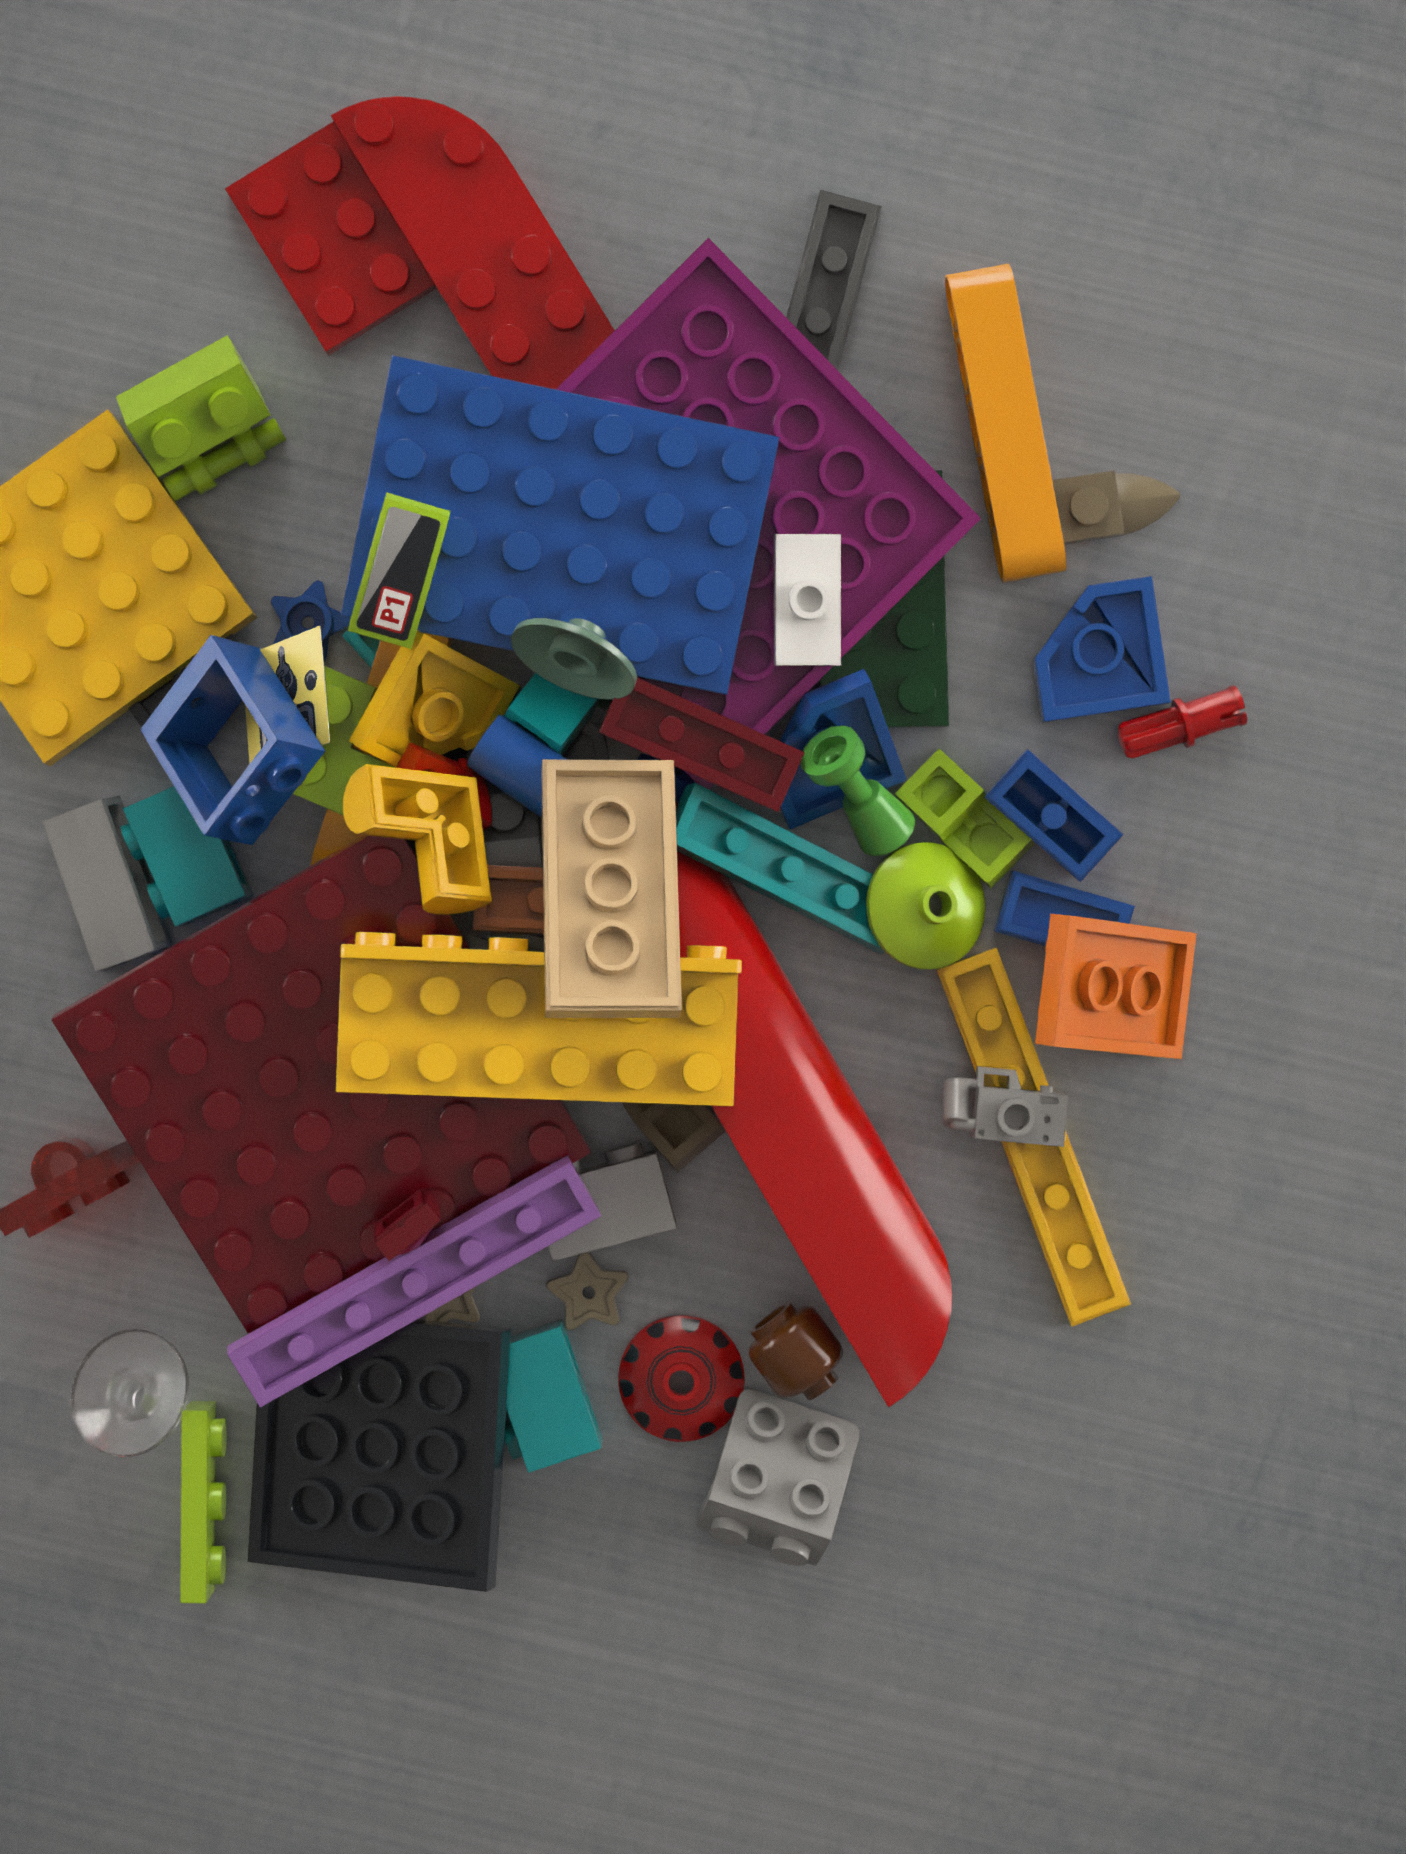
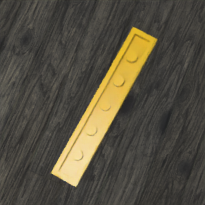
[936,947,1131,1327]

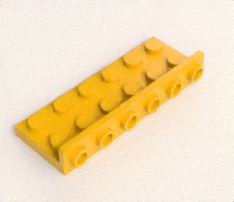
[336,932,742,1106]

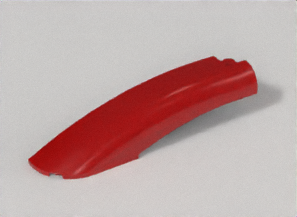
[675,800,952,1408]

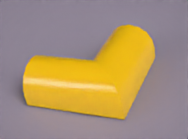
[343,764,492,914]

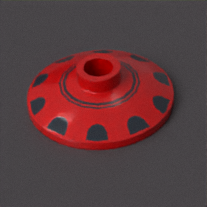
[618,1315,745,1442]

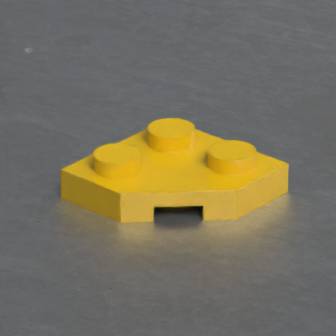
[349,630,520,767]

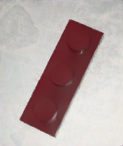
[598,678,805,812]

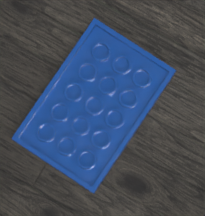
[341,355,779,695]

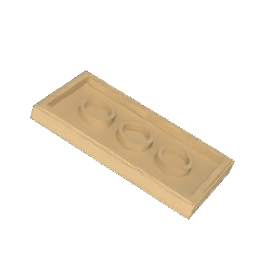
[541,760,682,1018]

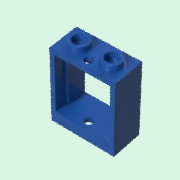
[140,635,325,845]

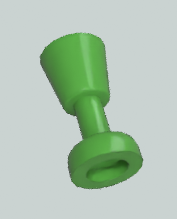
[801,725,915,856]

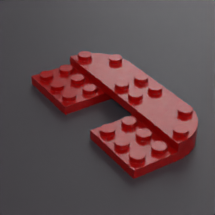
[225,96,615,390]

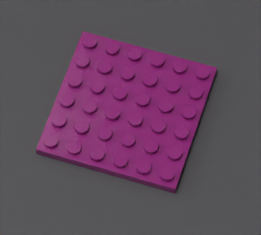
[556,237,981,789]

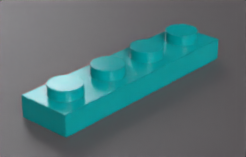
[676,783,885,954]

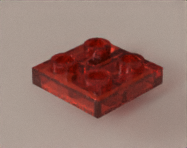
[0,1137,140,1238]

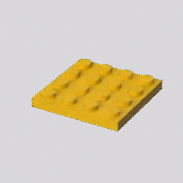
[0,409,258,766]

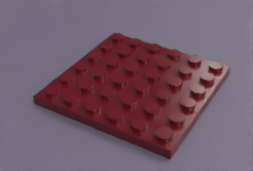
[51,835,591,1334]

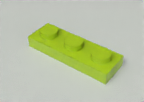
[180,1401,227,1603]

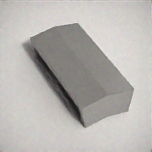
[42,796,173,972]

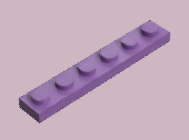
[227,1155,601,1407]

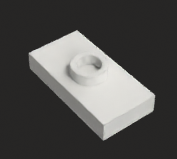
[774,534,841,666]

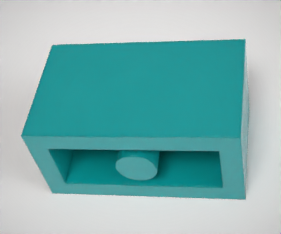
[121,786,254,927]
[504,1319,603,1473]

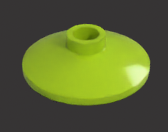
[866,842,985,970]

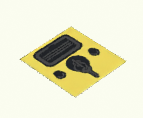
[245,626,330,764]

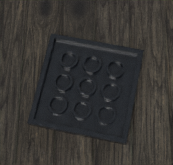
[247,1320,511,1592]

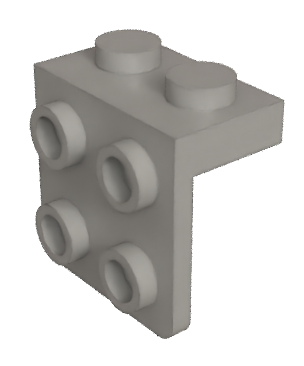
[696,1389,860,1566]

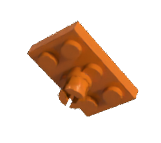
[1035,913,1197,1059]

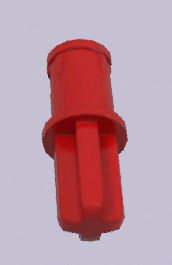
[1118,685,1248,759]

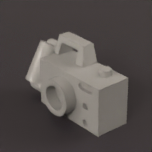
[943,1066,1069,1147]

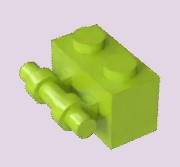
[116,335,287,502]

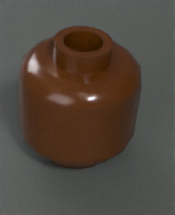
[749,1302,843,1401]

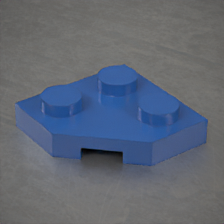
[1033,576,1171,723]
[779,669,907,830]

